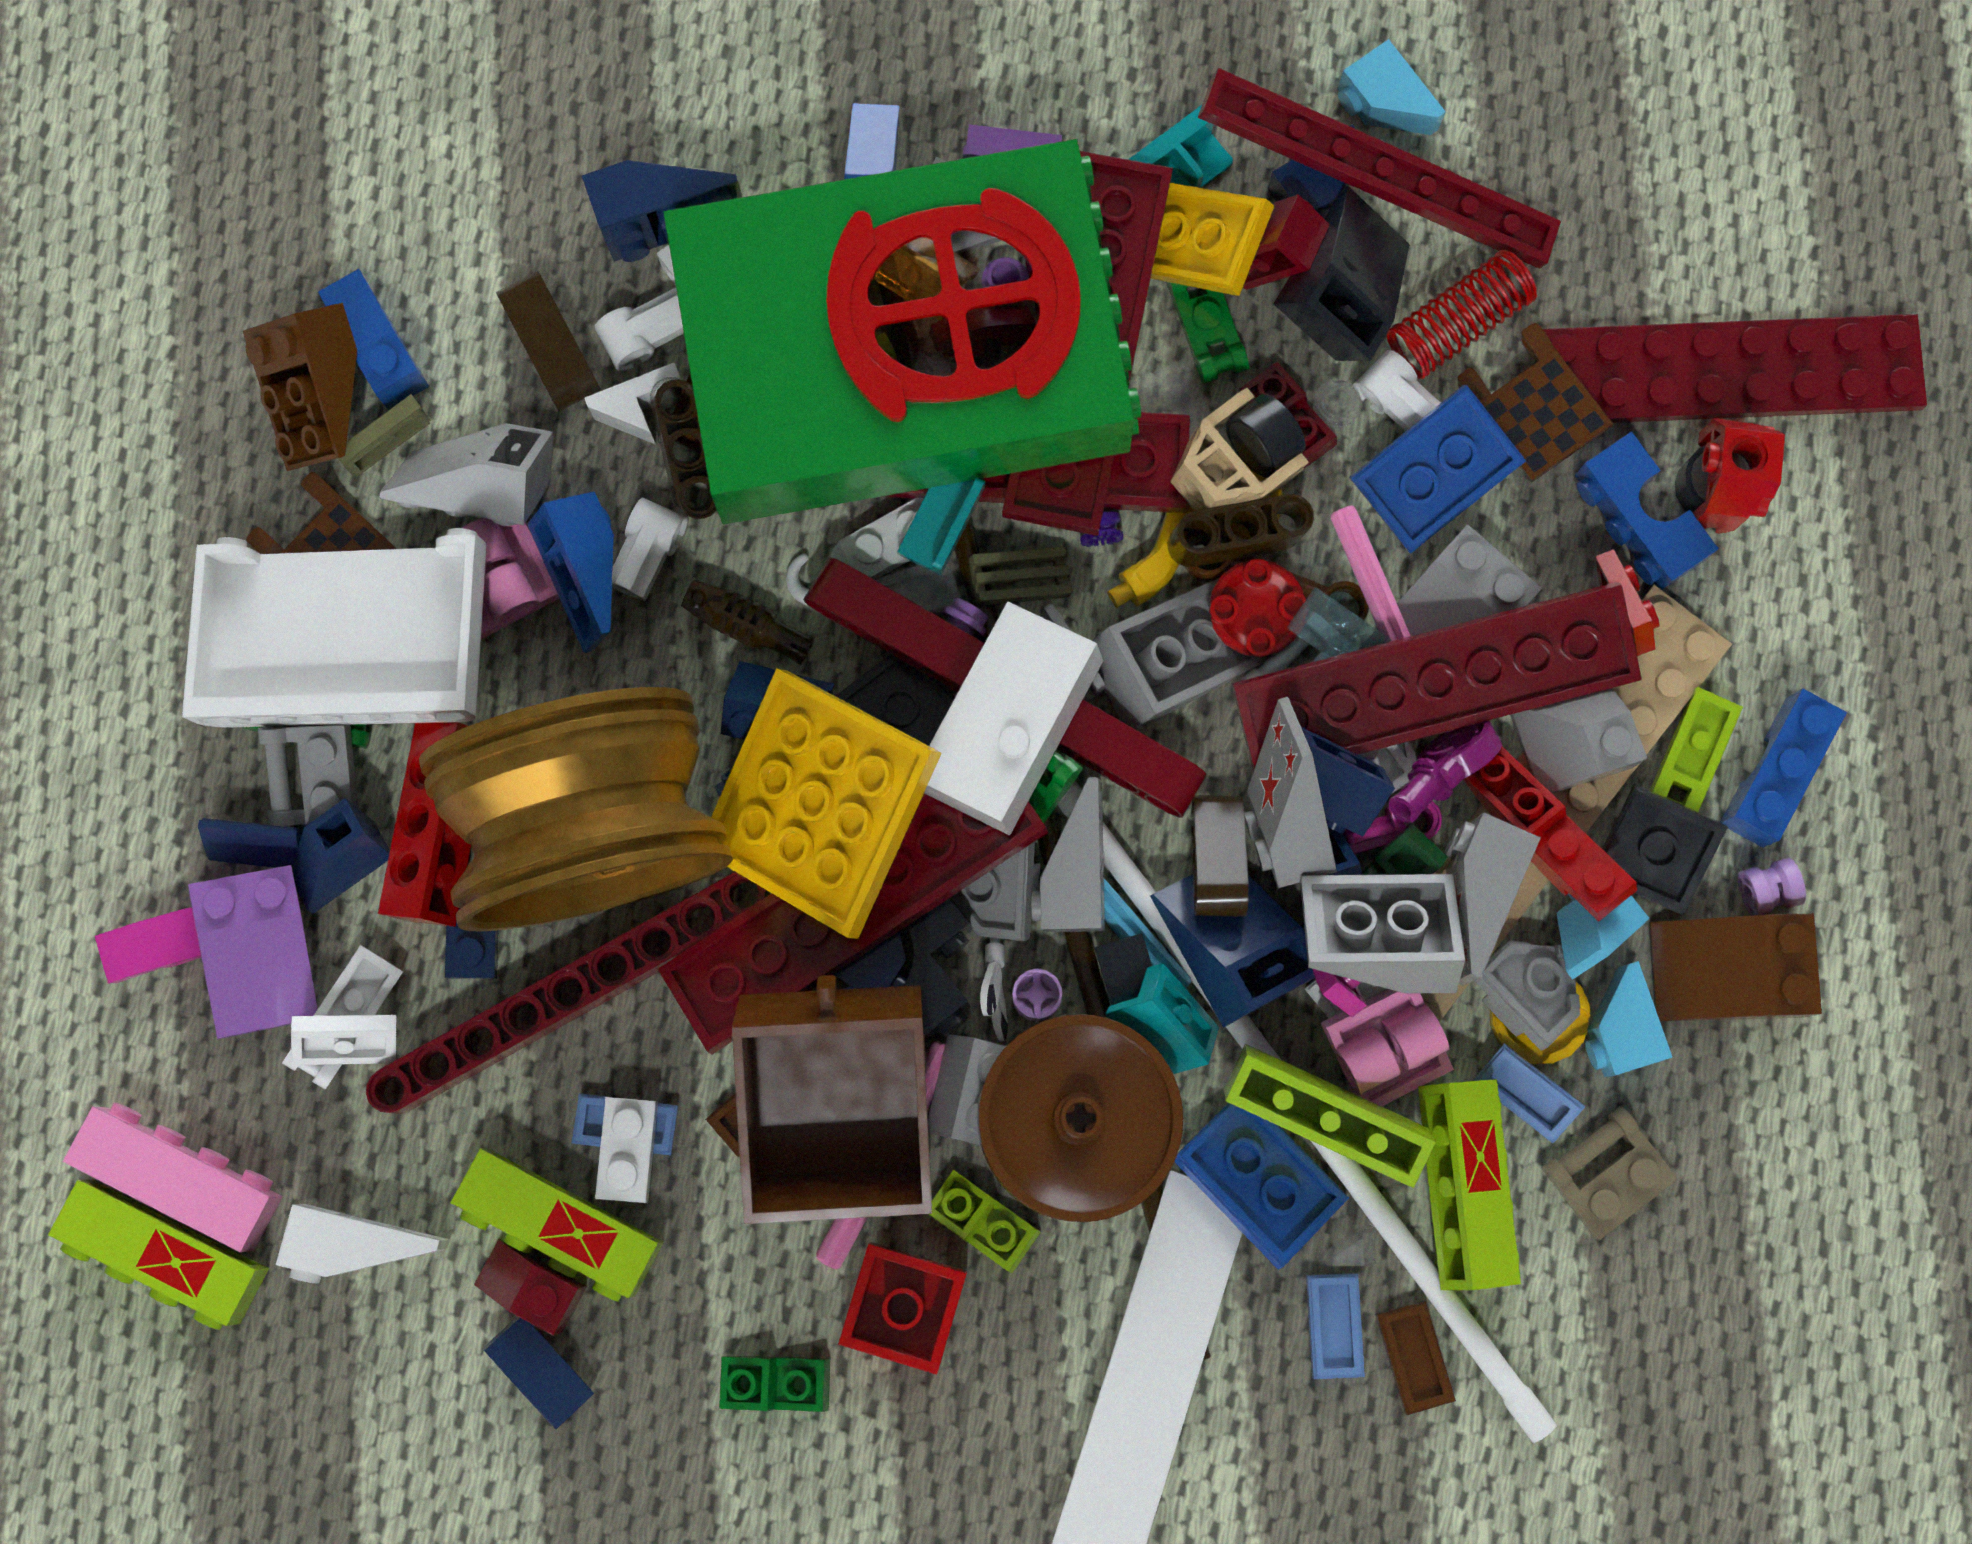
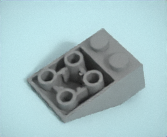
[380,423,553,526]
[927,1034,1006,1146]

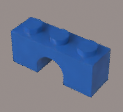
[1575,432,1719,590]
[1720,688,1847,848]

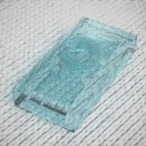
[1287,587,1393,657]

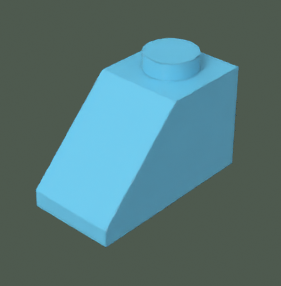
[1337,39,1446,135]
[1556,894,1650,980]
[1585,961,1672,1077]

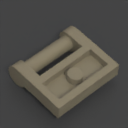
[1541,1106,1678,1240]

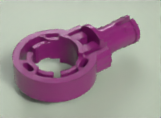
[1389,720,1502,823]

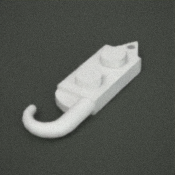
[786,498,924,605]

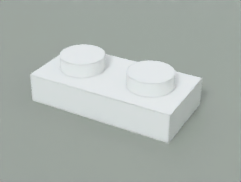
[291,1014,396,1065]
[595,1097,658,1203]

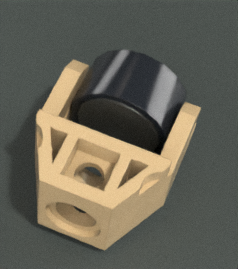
[1171,388,1309,511]

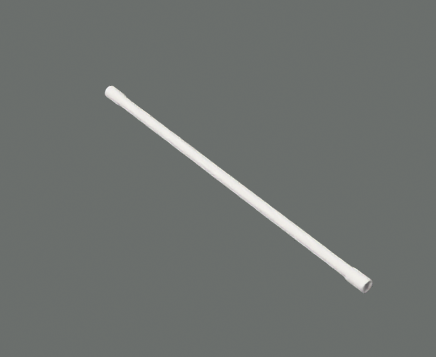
[1058,780,1557,1443]

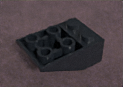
[1273,186,1410,361]

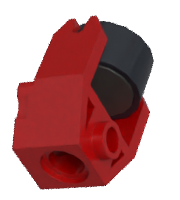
[1675,418,1785,534]

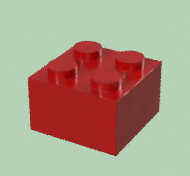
[838,1242,968,1375]

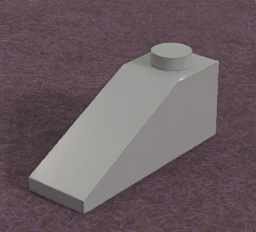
[1031,777,1105,932]

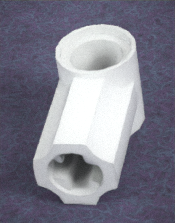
[595,288,684,371]
[1353,350,1441,431]
[612,498,688,601]

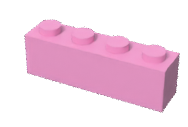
[62,1102,283,1252]

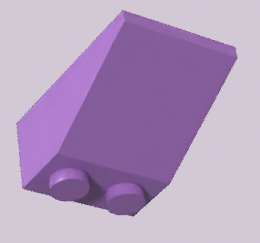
[188,865,317,1040]

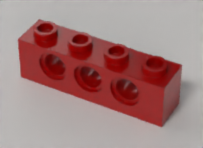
[378,722,471,927]

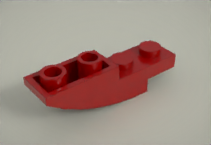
[1463,746,1637,922]

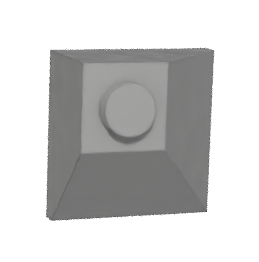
[1510,688,1647,794]

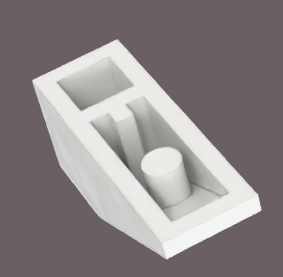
[276,1204,450,1284]

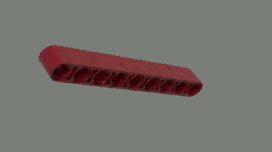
[803,557,1207,818]
[366,872,770,1114]

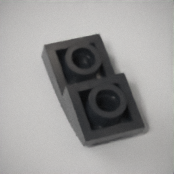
[1094,933,1152,1005]

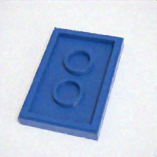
[1349,385,1526,554]
[1174,1103,1349,1270]

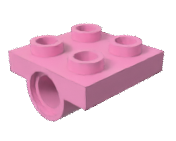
[462,518,560,639]
[1321,989,1454,1106]

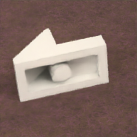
[584,363,682,444]

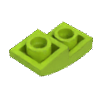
[929,1170,1041,1274]

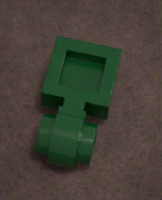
[1362,823,1448,875]

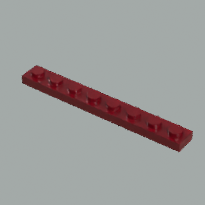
[1198,68,1561,269]

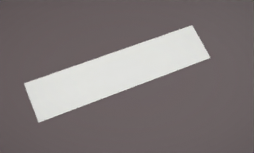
[1052,1170,1242,1544]

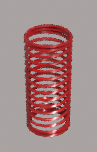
[1387,250,1537,379]

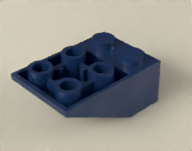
[582,160,742,262]
[1150,874,1315,1028]

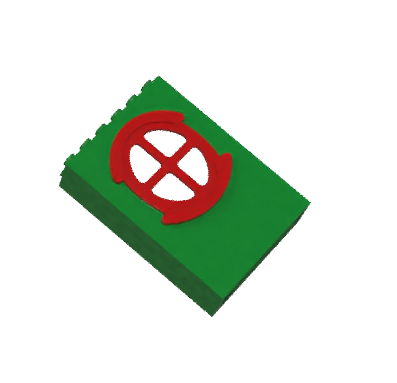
[663,139,1141,525]

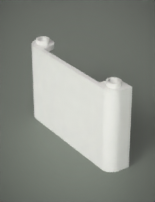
[182,528,487,727]

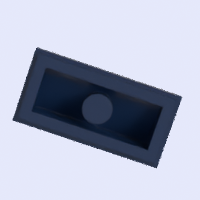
[198,818,303,868]

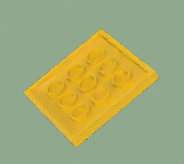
[711,668,942,939]

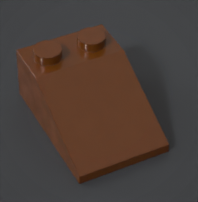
[1649,913,1822,1021]

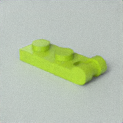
[1649,687,1743,812]

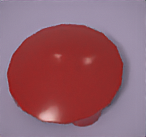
[1209,559,1308,657]

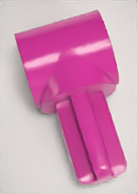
[1343,801,1442,855]

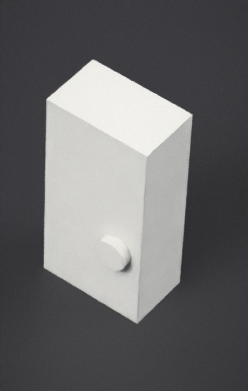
[924,601,1103,835]

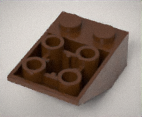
[243,303,357,471]

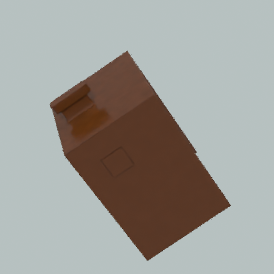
[732,975,932,1224]

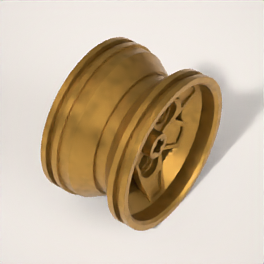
[419,687,733,931]

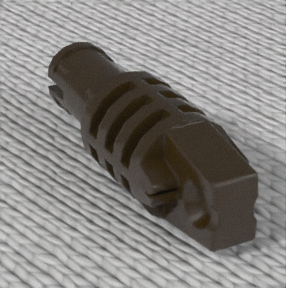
[681,580,815,665]

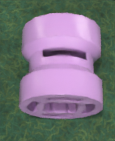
[1738,858,1806,916]
[1012,968,1063,1021]

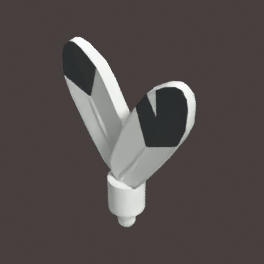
[980,937,1008,1041]

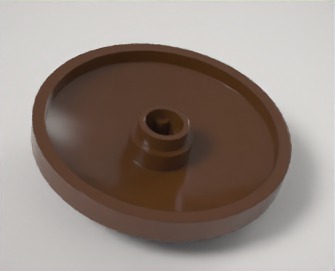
[977,1014,1183,1222]

